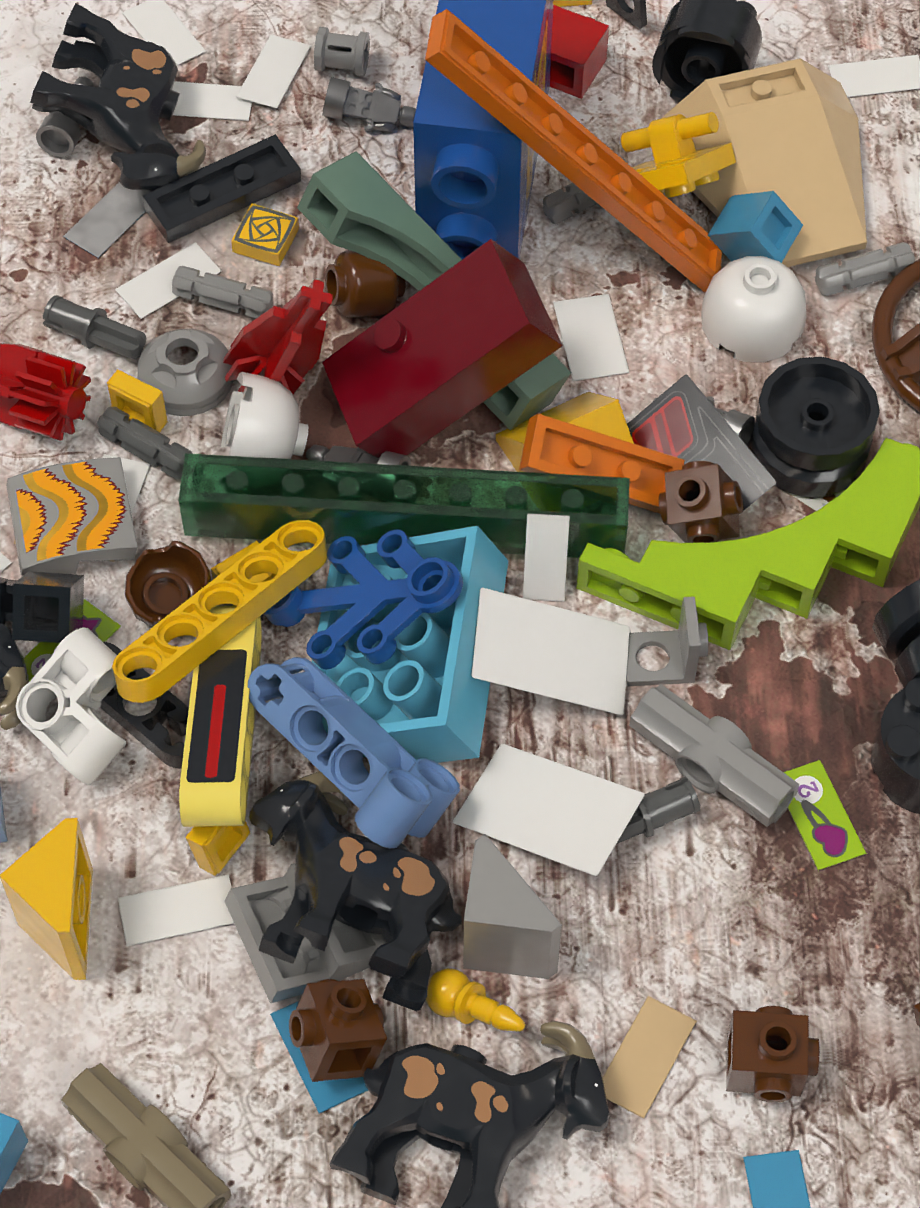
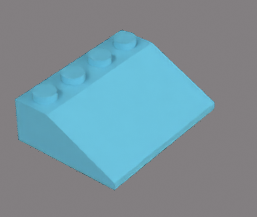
[312,526,509,763]

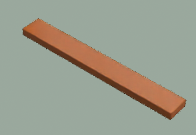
[425,9,722,292]

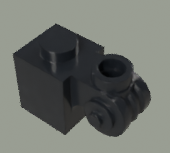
[0,571,84,643]

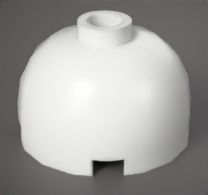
[701,256,806,362]
[218,372,309,483]

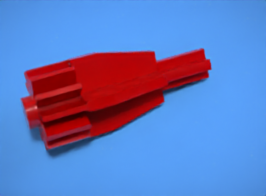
[223,280,333,395]
[0,343,91,441]

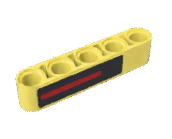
[179,605,262,827]

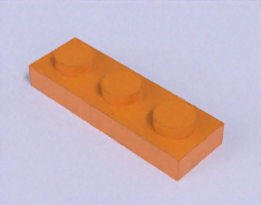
[519,414,685,513]

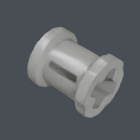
[314,27,370,76]

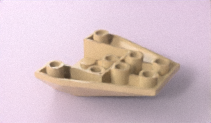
[662,58,867,267]

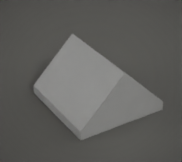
[463,834,562,979]

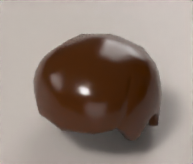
[125,541,211,627]

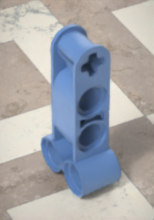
[247,657,460,848]

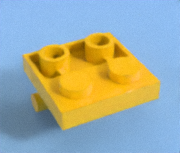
[621,112,736,198]

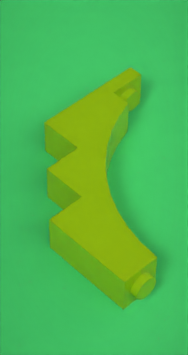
[576,438,920,650]

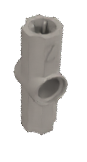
[629,684,799,827]

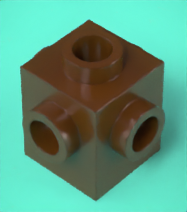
[659,461,743,543]
[289,979,387,1082]
[726,1006,820,1102]

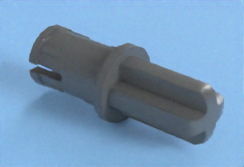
[43,295,147,359]
[617,776,700,844]

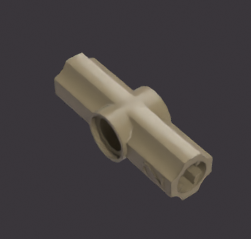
[61,1063,232,1208]

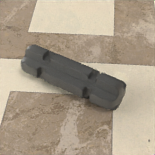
[97,407,194,479]

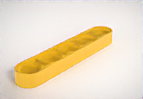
[112,520,327,703]

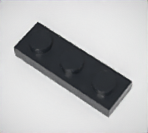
[142,134,301,243]

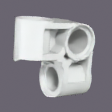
[16,627,126,785]

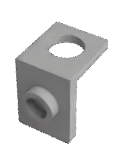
[626,597,708,686]

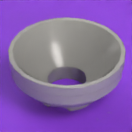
[137,328,234,416]

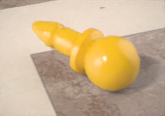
[426,968,525,1032]

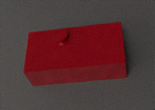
[322,239,563,458]

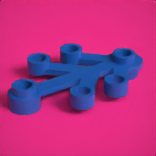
[263,529,463,670]

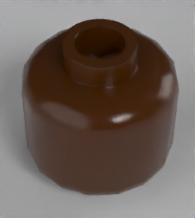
[325,250,406,318]

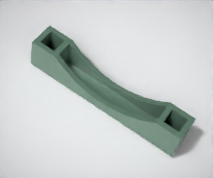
[297,151,571,430]

